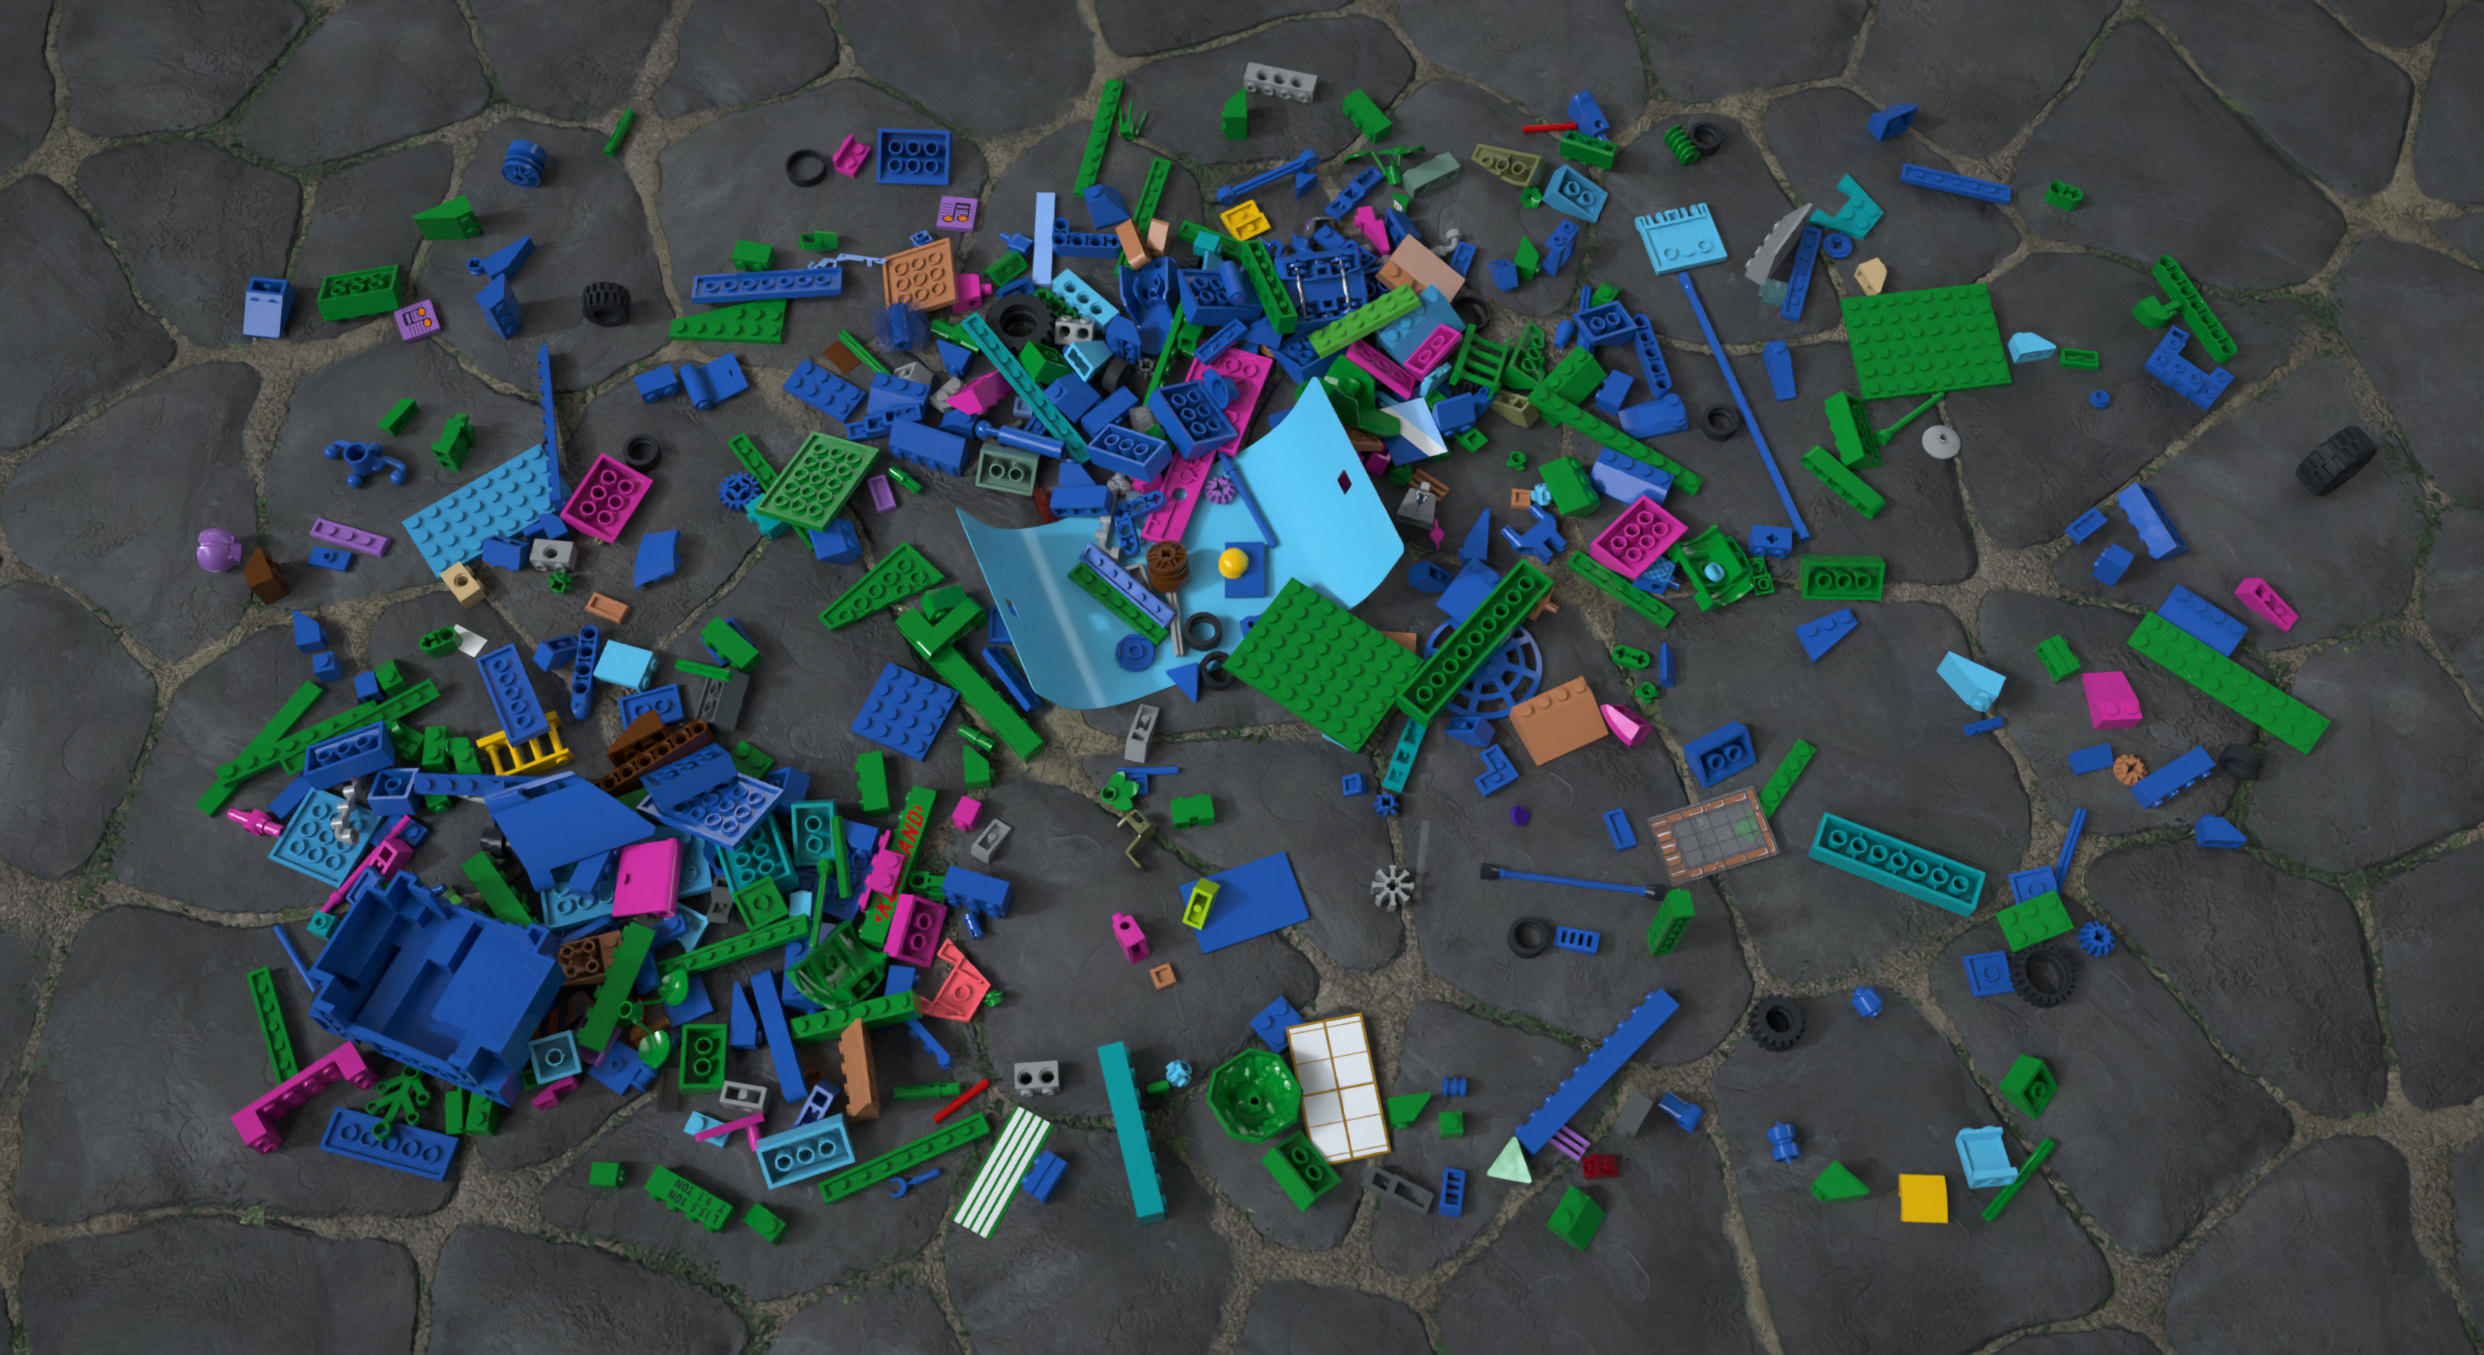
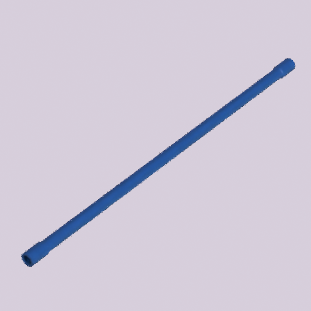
[1677,271,1811,542]

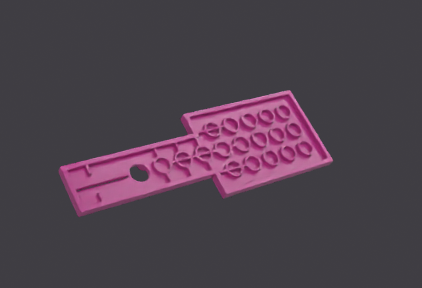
[1141,339,1273,543]

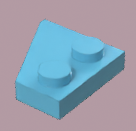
[1419,363,1452,397]
[664,902,711,953]

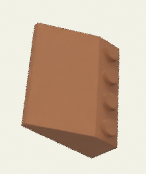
[1375,233,1465,304]
[1509,676,1609,767]
[839,1018,881,1123]

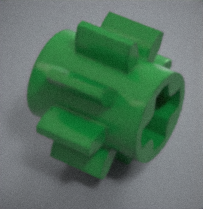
[1389,463,1412,486]
[547,570,573,595]

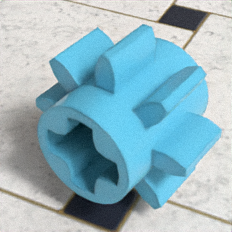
[1531,483,1553,505]
[1166,1059,1192,1087]

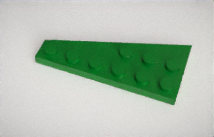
[669,298,788,345]
[817,541,946,632]

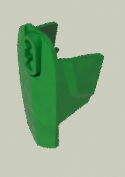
[1294,354,1400,438]

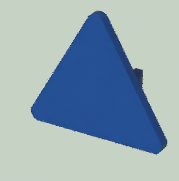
[1166,662,1199,703]

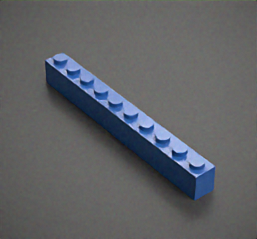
[1514,988,1680,1159]

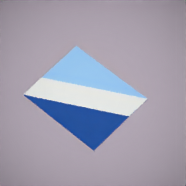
[1379,397,1448,466]

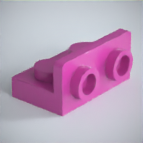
[833,134,872,178]

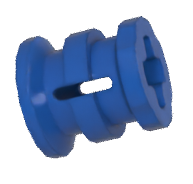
[1442,1075,1466,1097]

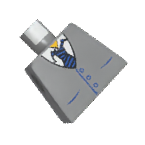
[1396,482,1436,530]

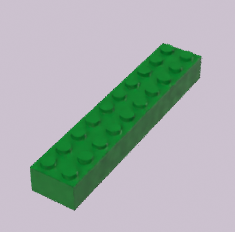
[1395,558,1554,729]

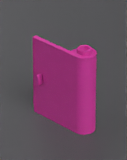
[612,838,684,918]

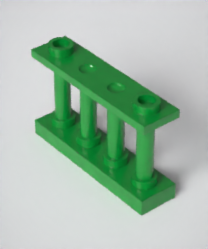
[1449,323,1512,399]

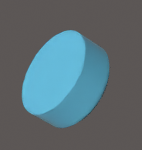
[1705,562,1725,582]

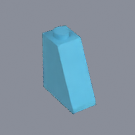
[1064,341,1113,382]

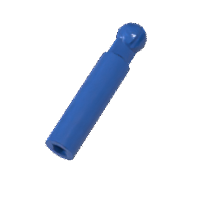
[975,420,1068,460]

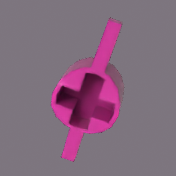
[1429,519,1444,551]

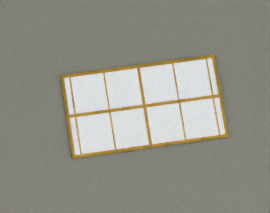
[1286,1012,1392,1165]

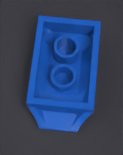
[1617,393,1688,441]

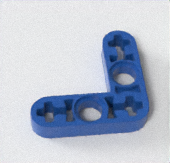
[1113,491,1167,558]

